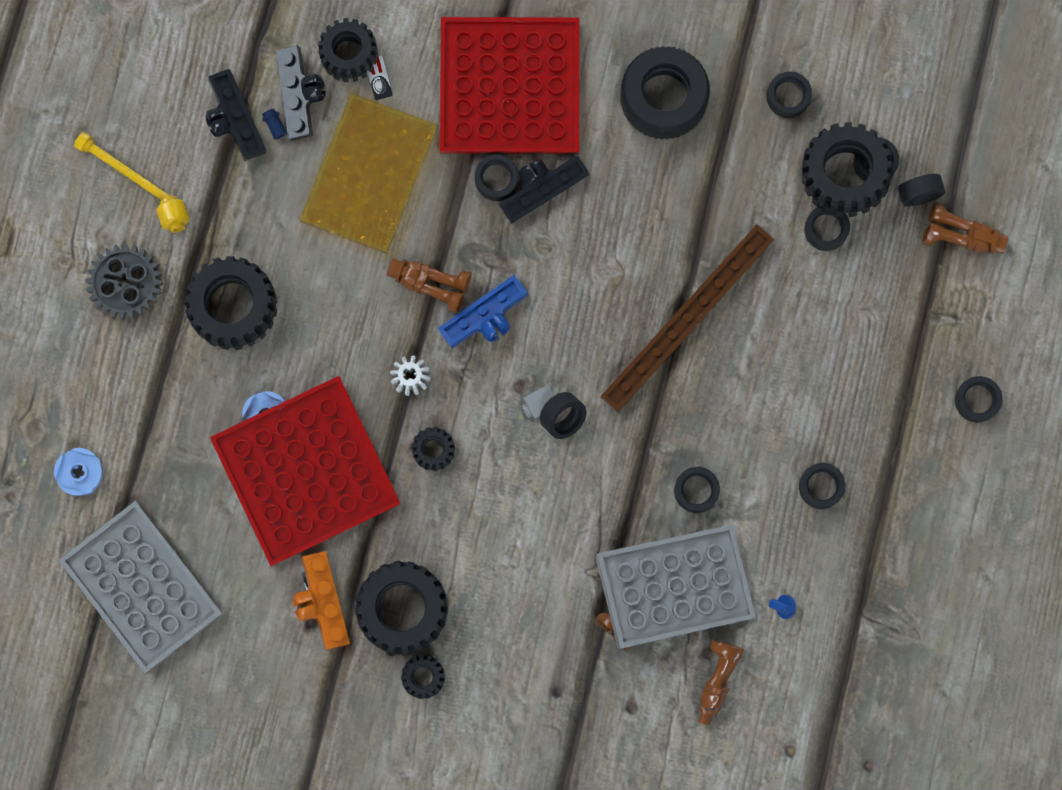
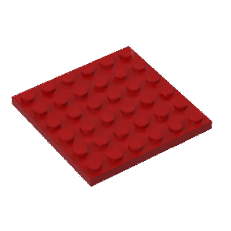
[439,17,580,154]
[210,376,401,567]

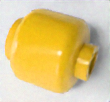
[156,196,190,233]

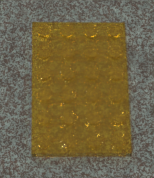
[299,93,438,254]

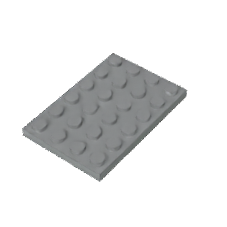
[59,501,223,674]
[595,524,756,649]

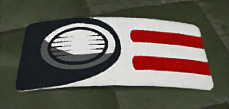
[367,56,393,100]

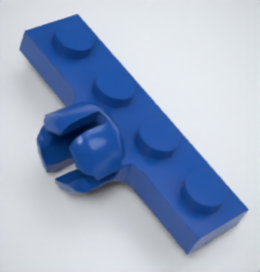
[437,275,528,349]

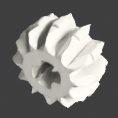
[390,356,430,396]

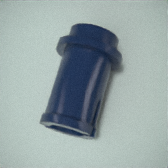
[262,108,287,140]

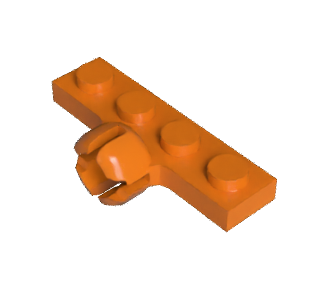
[293,551,350,651]

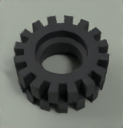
[412,427,455,471]
[401,655,445,699]

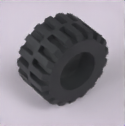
[318,18,378,82]

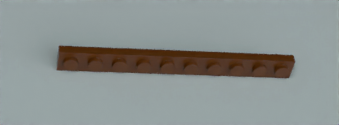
[600,224,774,413]

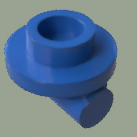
[769,595,796,619]

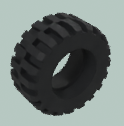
[802,122,894,217]
[184,256,278,350]
[355,561,448,655]

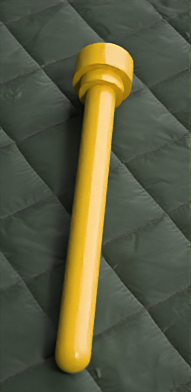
[74,132,171,200]

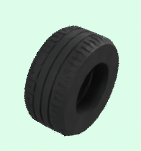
[620,46,710,139]

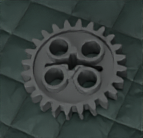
[85,244,163,321]

